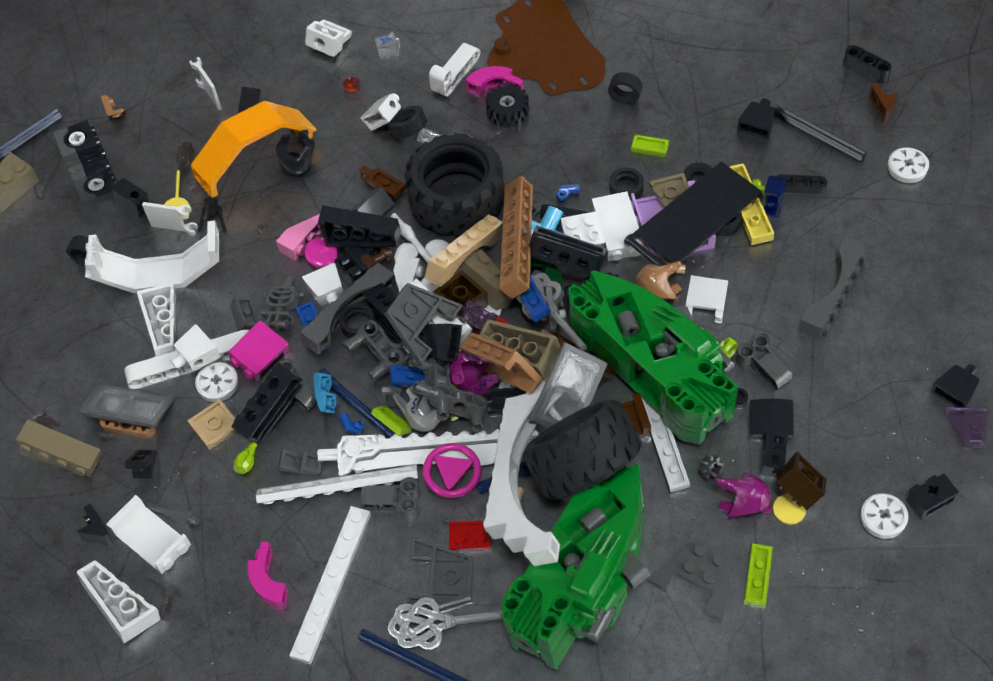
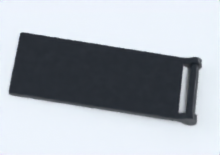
[624,162,762,266]

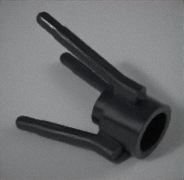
[198,197,227,233]

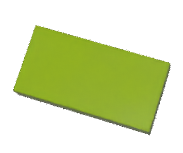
[631,134,669,158]
[371,405,413,436]

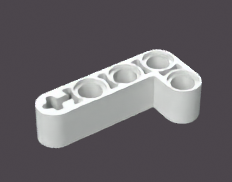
[429,43,480,97]

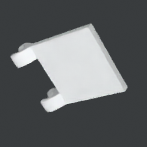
[189,57,222,110]
[142,202,198,236]
[685,275,728,324]

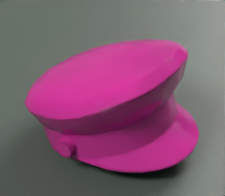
[305,237,338,269]

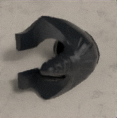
[276,129,315,175]

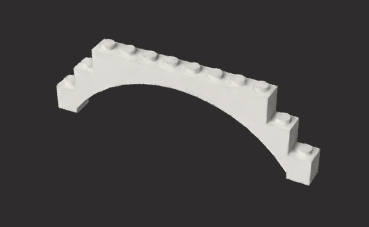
[483,357,582,566]

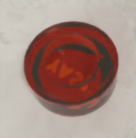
[343,77,360,94]

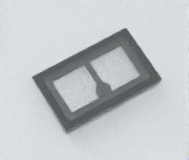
[529,342,608,428]
[77,384,175,428]

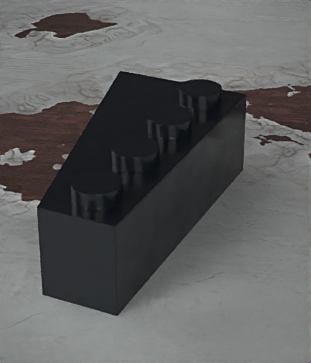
[318,205,401,247]

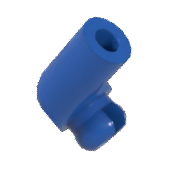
[555,185,579,201]
[339,413,365,434]

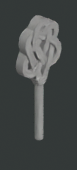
[516,273,587,351]
[387,597,503,650]

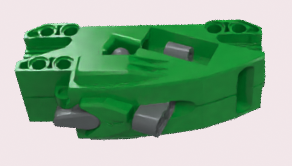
[568,270,738,444]
[502,464,650,670]

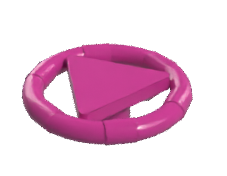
[423,443,482,498]

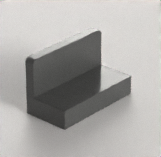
[351,187,394,216]

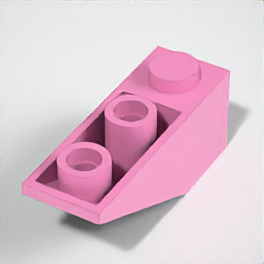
[276,214,321,261]

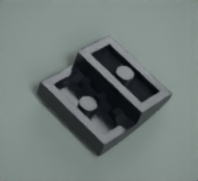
[750,399,794,439]

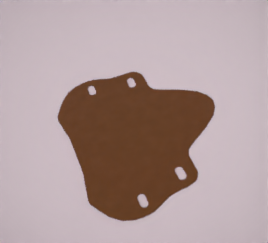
[487,0,605,95]

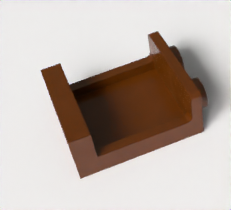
[621,393,651,438]

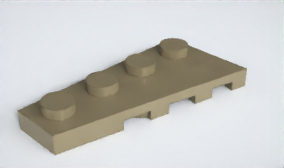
[649,173,689,207]

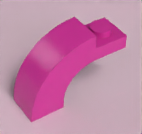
[465,66,524,97]
[248,541,289,611]

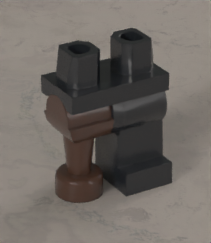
[338,247,394,281]

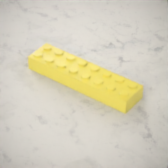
[730,163,775,245]

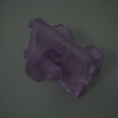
[460,300,498,330]

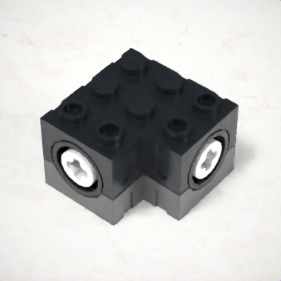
[53,120,117,203]

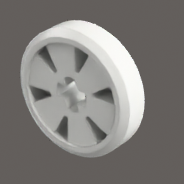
[887,147,929,183]
[195,362,239,402]
[860,493,908,539]

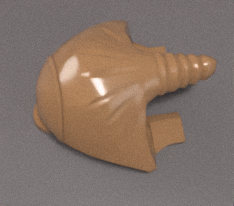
[635,261,682,299]

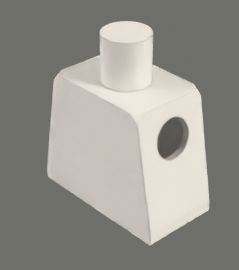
[360,93,401,131]
[302,263,343,306]
[170,324,221,371]

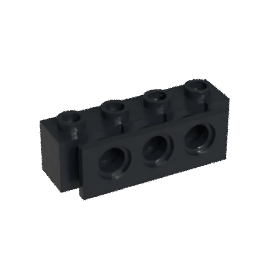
[529,225,607,276]
[363,283,403,343]
[231,362,303,443]

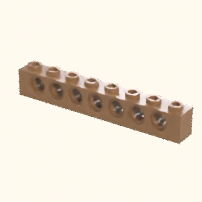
[499,176,533,299]

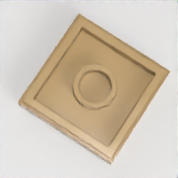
[187,399,237,450]

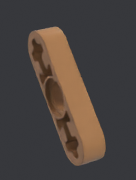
[100,419,156,439]

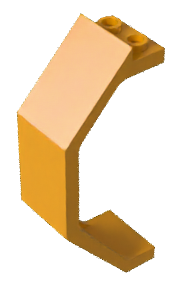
[191,101,317,198]

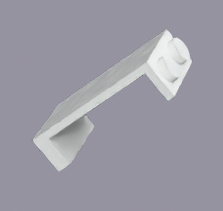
[592,192,644,261]
[106,495,191,574]

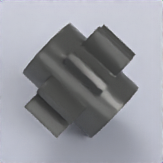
[698,454,725,480]

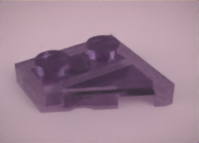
[946,407,987,448]

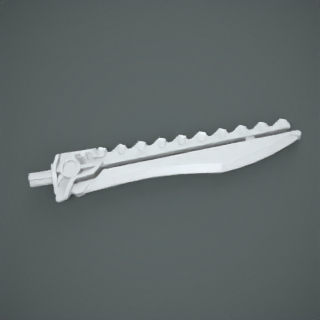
[317,429,538,476]

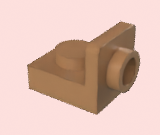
[101,94,125,118]

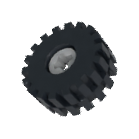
[485,83,529,128]

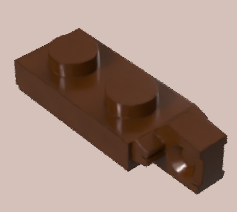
[360,166,406,200]

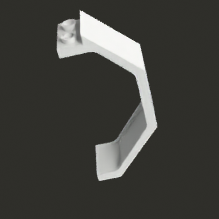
[85,220,219,293]

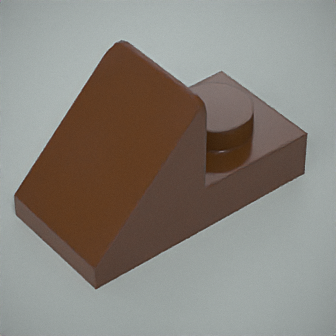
[869,83,899,122]

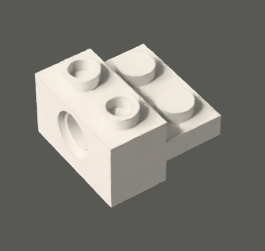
[305,19,352,57]
[560,211,605,247]

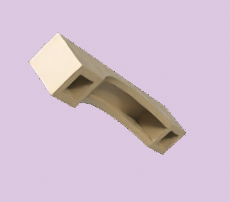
[425,214,503,287]

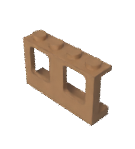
[459,332,543,394]

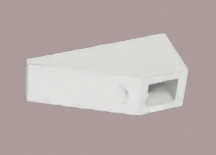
[393,255,423,292]

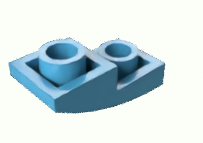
[314,373,337,414]

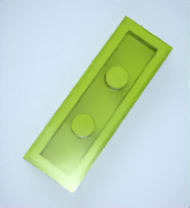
[744,543,773,608]

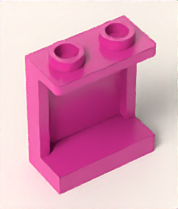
[228,321,289,382]

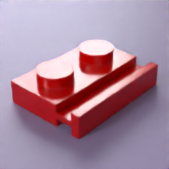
[449,520,491,552]

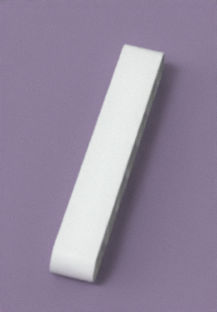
[124,330,249,389]

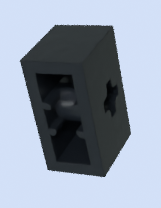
[906,473,959,520]

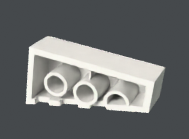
[77,560,161,643]

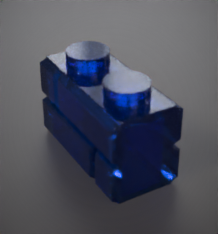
[762,175,787,218]

